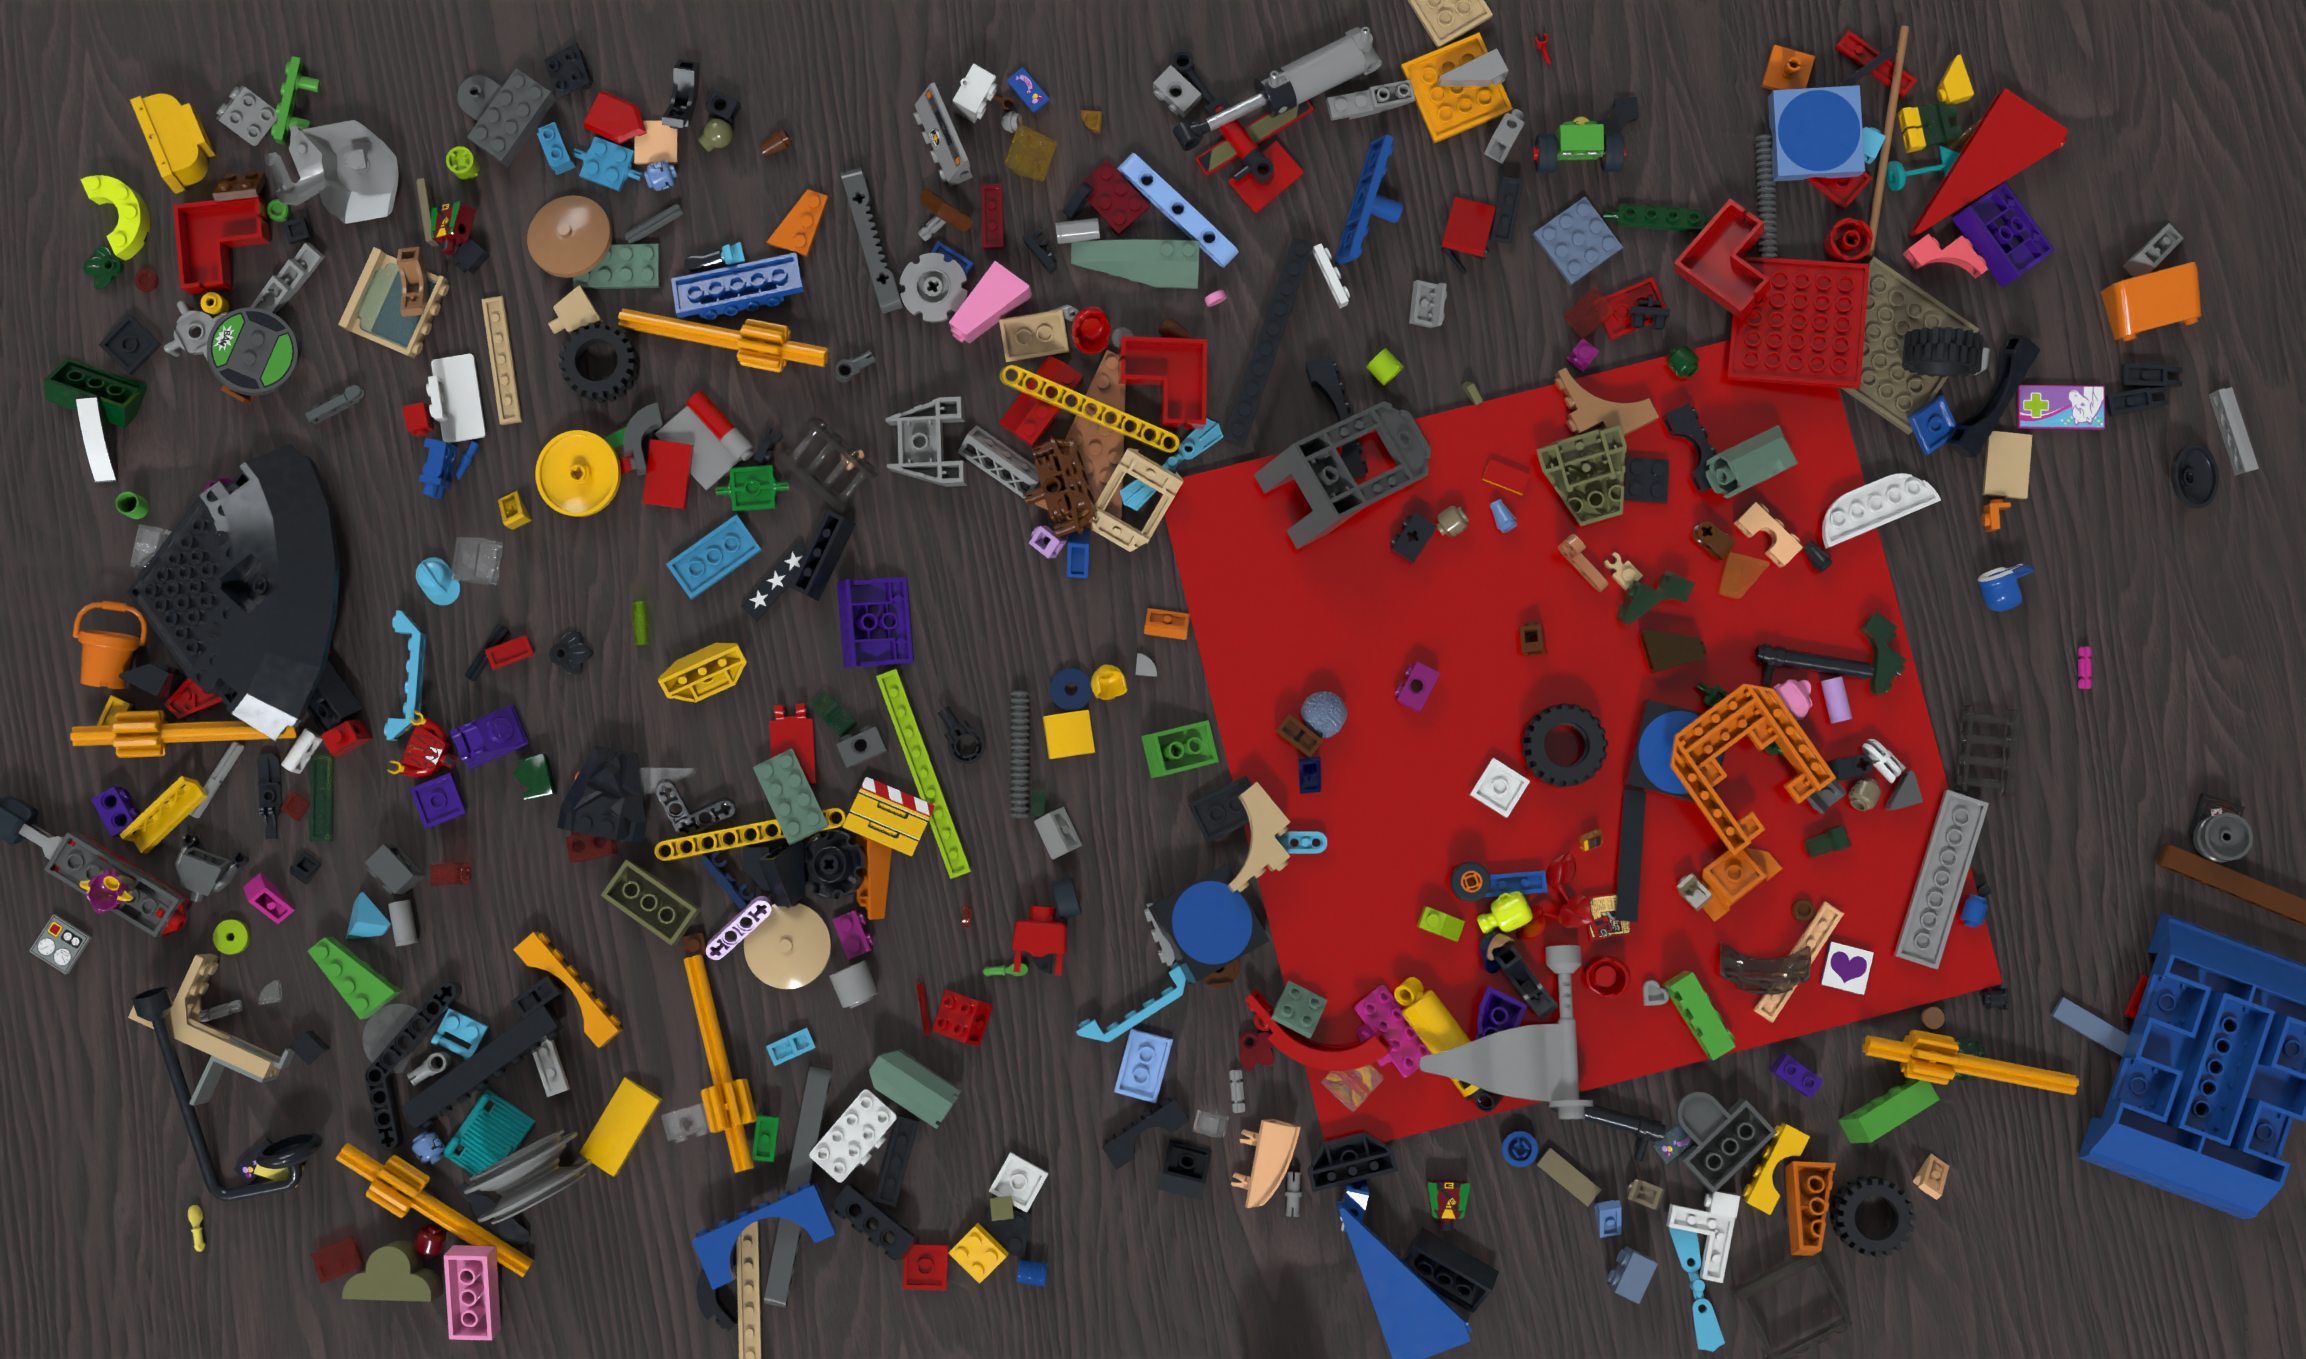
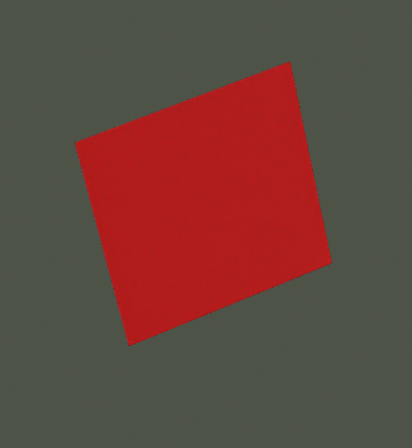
[1158,340,2002,1142]

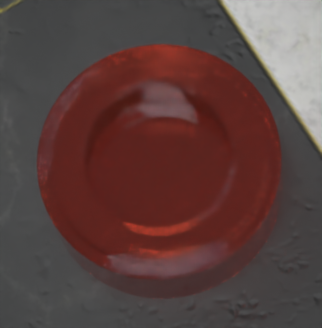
[134,270,158,292]
[961,906,971,928]

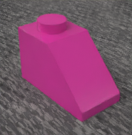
[243,873,295,924]

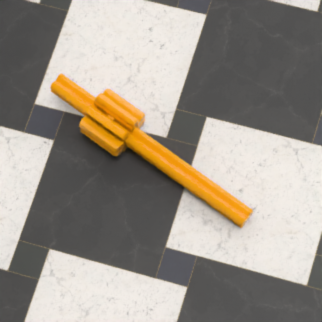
[618,308,829,373]
[70,710,299,758]
[683,954,757,1173]
[1862,1030,2079,1095]
[336,1143,534,1278]

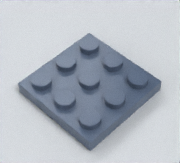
[1533,197,1623,286]

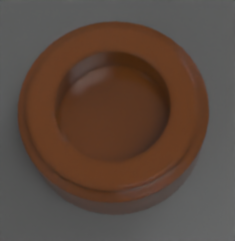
[1791,899,1815,921]

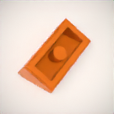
[1144,608,1190,640]

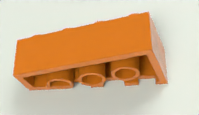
[1785,1161,1836,1256]

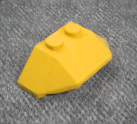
[658,643,747,702]

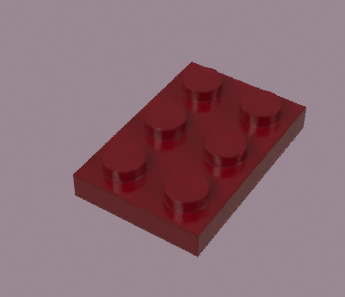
[1076,160,1150,236]

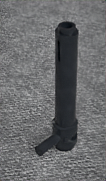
[1754,643,1874,688]
[1548,1104,1666,1161]

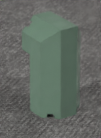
[1706,425,1799,499]
[869,1049,962,1129]

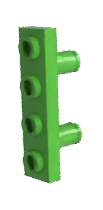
[271,56,321,145]

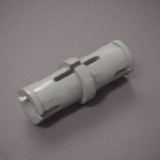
[1285,1171,1302,1217]

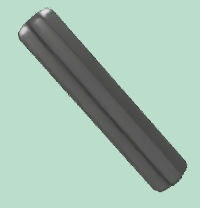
[624,204,683,244]

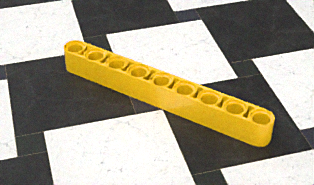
[999,365,1180,453]
[655,808,847,861]

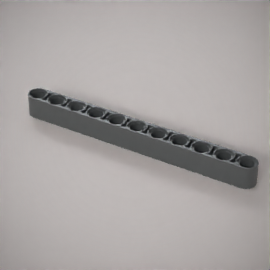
[764,1067,832,1308]

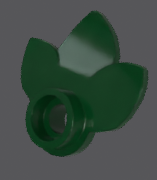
[83,246,124,289]

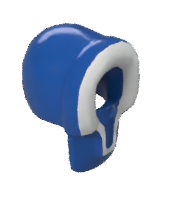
[1977,564,2035,612]

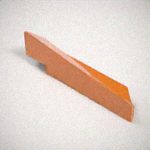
[856,835,892,920]

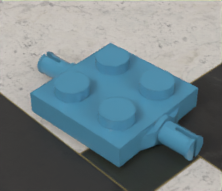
[572,136,643,192]

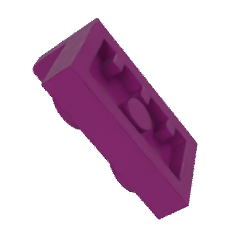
[832,910,874,960]

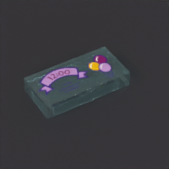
[1652,1125,1694,1164]

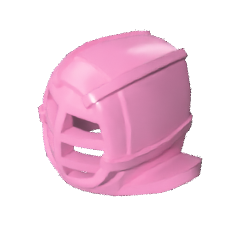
[1773,679,1813,721]

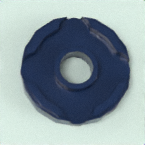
[1050,668,1093,711]

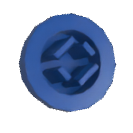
[1502,1131,1538,1167]

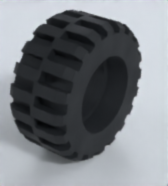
[1521,703,1608,787]

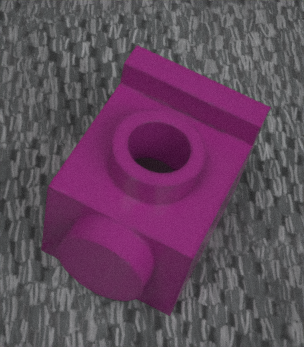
[1566,339,1600,372]

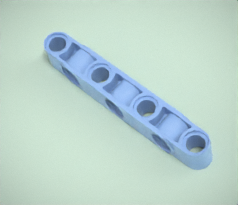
[1117,153,1239,268]

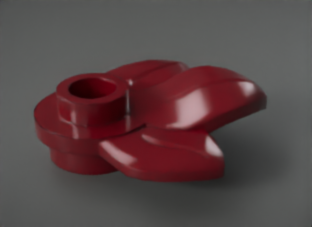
[1239,1031,1274,1072]

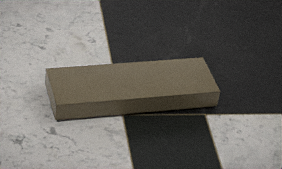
[416,178,440,247]
[1536,1147,1601,1207]

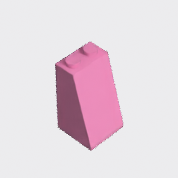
[949,261,1032,344]

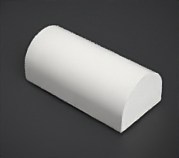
[281,728,323,774]

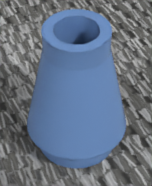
[1490,499,1517,533]

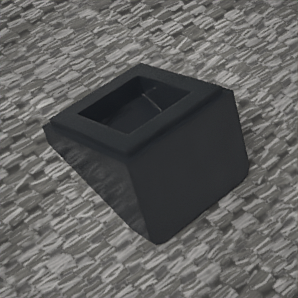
[290,851,322,885]

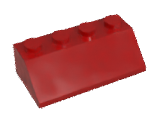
[999,355,1084,448]

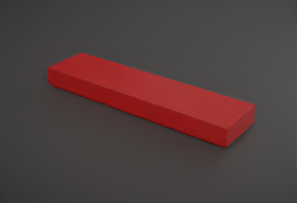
[1835,30,1917,98]

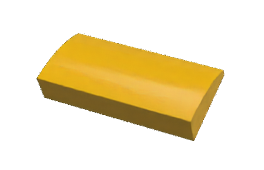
[580,1077,662,1177]

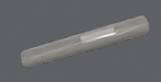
[189,741,244,818]

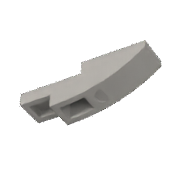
[1326,80,1416,121]

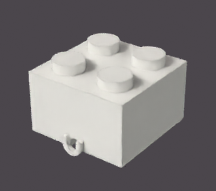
[952,63,997,123]

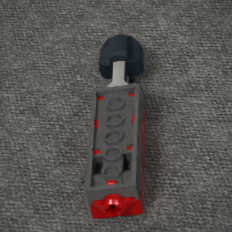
[0,796,191,938]

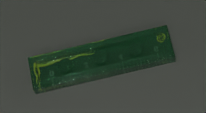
[309,755,334,842]

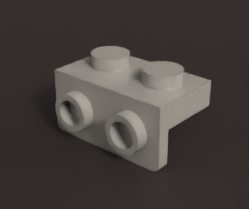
[1409,280,1447,328]

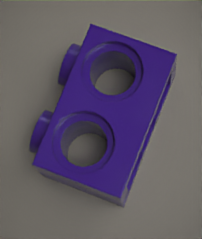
[91,786,141,837]
[1769,1053,1824,1098]

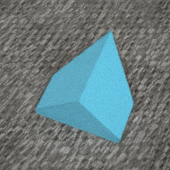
[346,892,391,939]

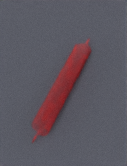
[916,977,932,1041]

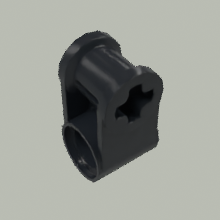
[1827,755,1873,782]

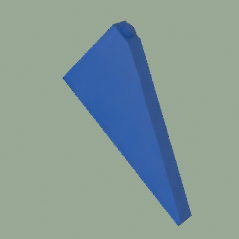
[1336,1201,1472,1359]

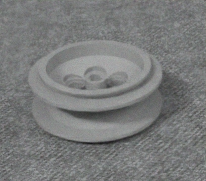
[463,1129,592,1224]

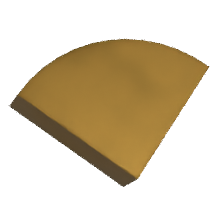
[1081,110,1102,134]

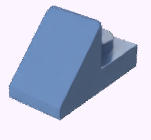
[1594,1200,1621,1238]

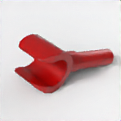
[1534,33,1551,65]

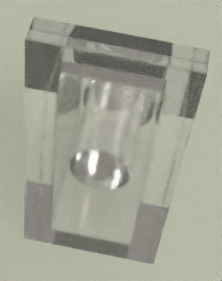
[130,524,172,570]

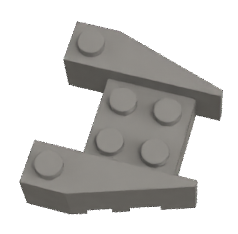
[886,396,967,487]

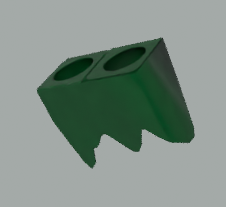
[512,754,557,803]

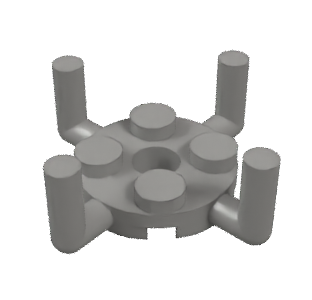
[164,301,227,361]

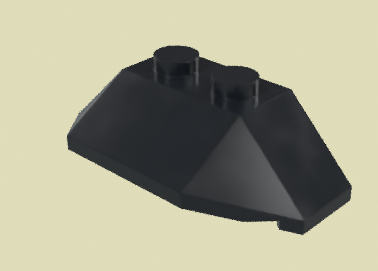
[1307,1131,1398,1192]

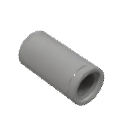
[1055,218,1100,244]
[388,900,418,947]

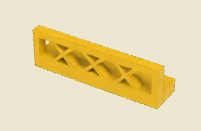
[119,776,208,854]

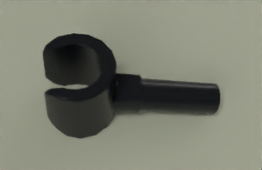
[1976,883,1991,915]

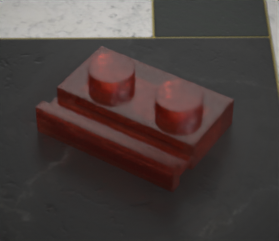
[1563,287,1616,339]
[310,1236,365,1284]

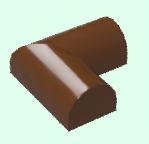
[920,188,974,232]

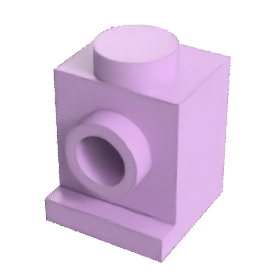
[1029,525,1067,559]

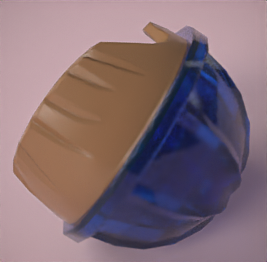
[1478,931,1515,974]

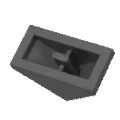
[1884,770,1923,811]

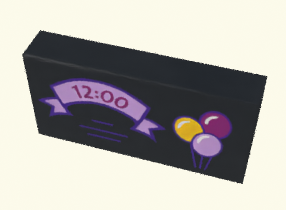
[234,1138,273,1185]

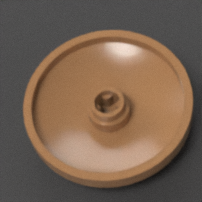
[527,196,613,278]

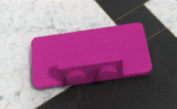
[1355,985,1431,1078]

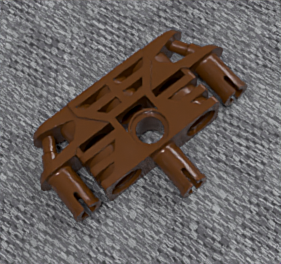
[1023,436,1098,538]

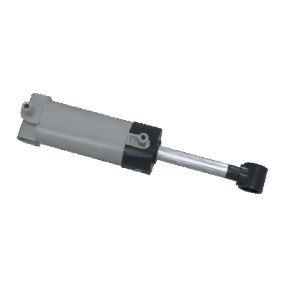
[1173,27,1382,151]

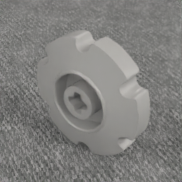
[900,253,968,323]

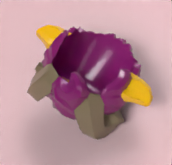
[79,868,135,914]

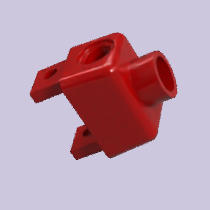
[1011,906,1067,976]

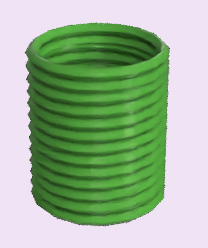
[115,491,149,519]

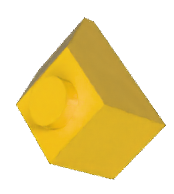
[1937,54,1974,108]

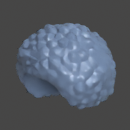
[1300,691,1348,738]

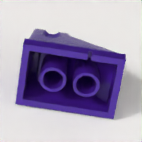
[450,704,530,770]

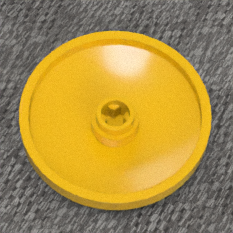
[535,430,621,517]

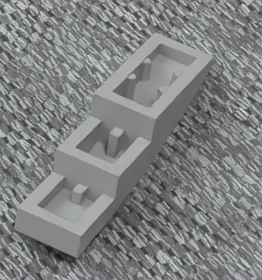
[250,243,325,314]

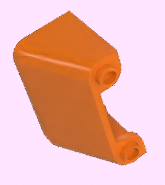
[2101,262,2202,342]

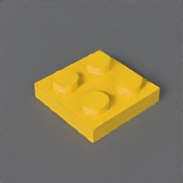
[949,1223,1009,1284]

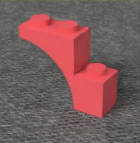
[1903,234,1988,279]

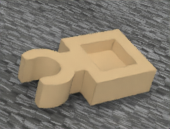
[1603,552,1643,591]

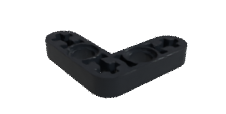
[656,779,735,837]

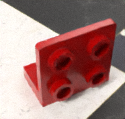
[932,990,993,1046]

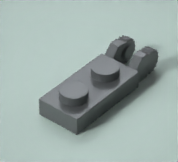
[305,385,366,425]

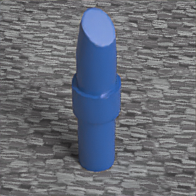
[455,441,479,480]

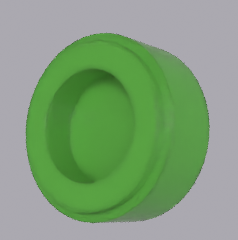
[267,199,290,222]

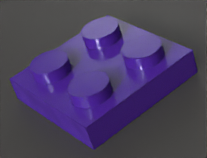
[410,773,467,829]

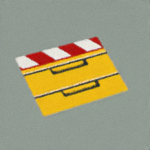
[843,777,935,856]

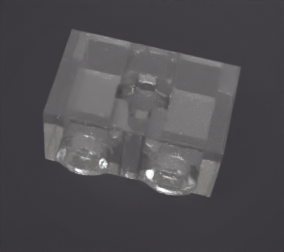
[661,1103,709,1143]

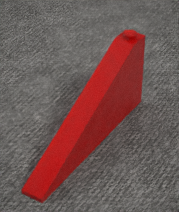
[1908,88,2069,238]

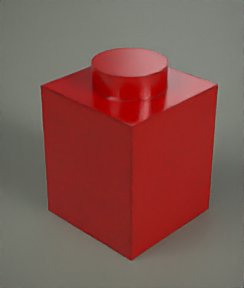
[402,402,434,437]

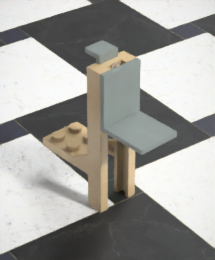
[128,954,295,1106]

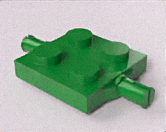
[716,465,790,512]

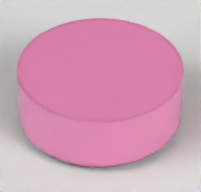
[1204,290,1227,307]

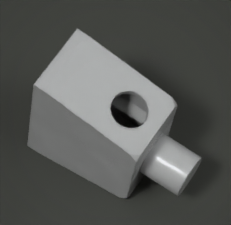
[1484,109,1525,164]

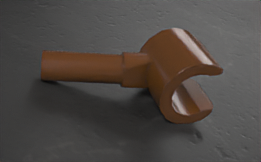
[993,94,1014,112]

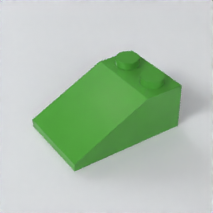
[1141,720,1219,778]

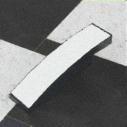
[75,396,118,483]

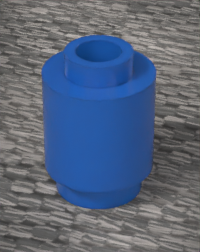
[1961,894,1988,928]

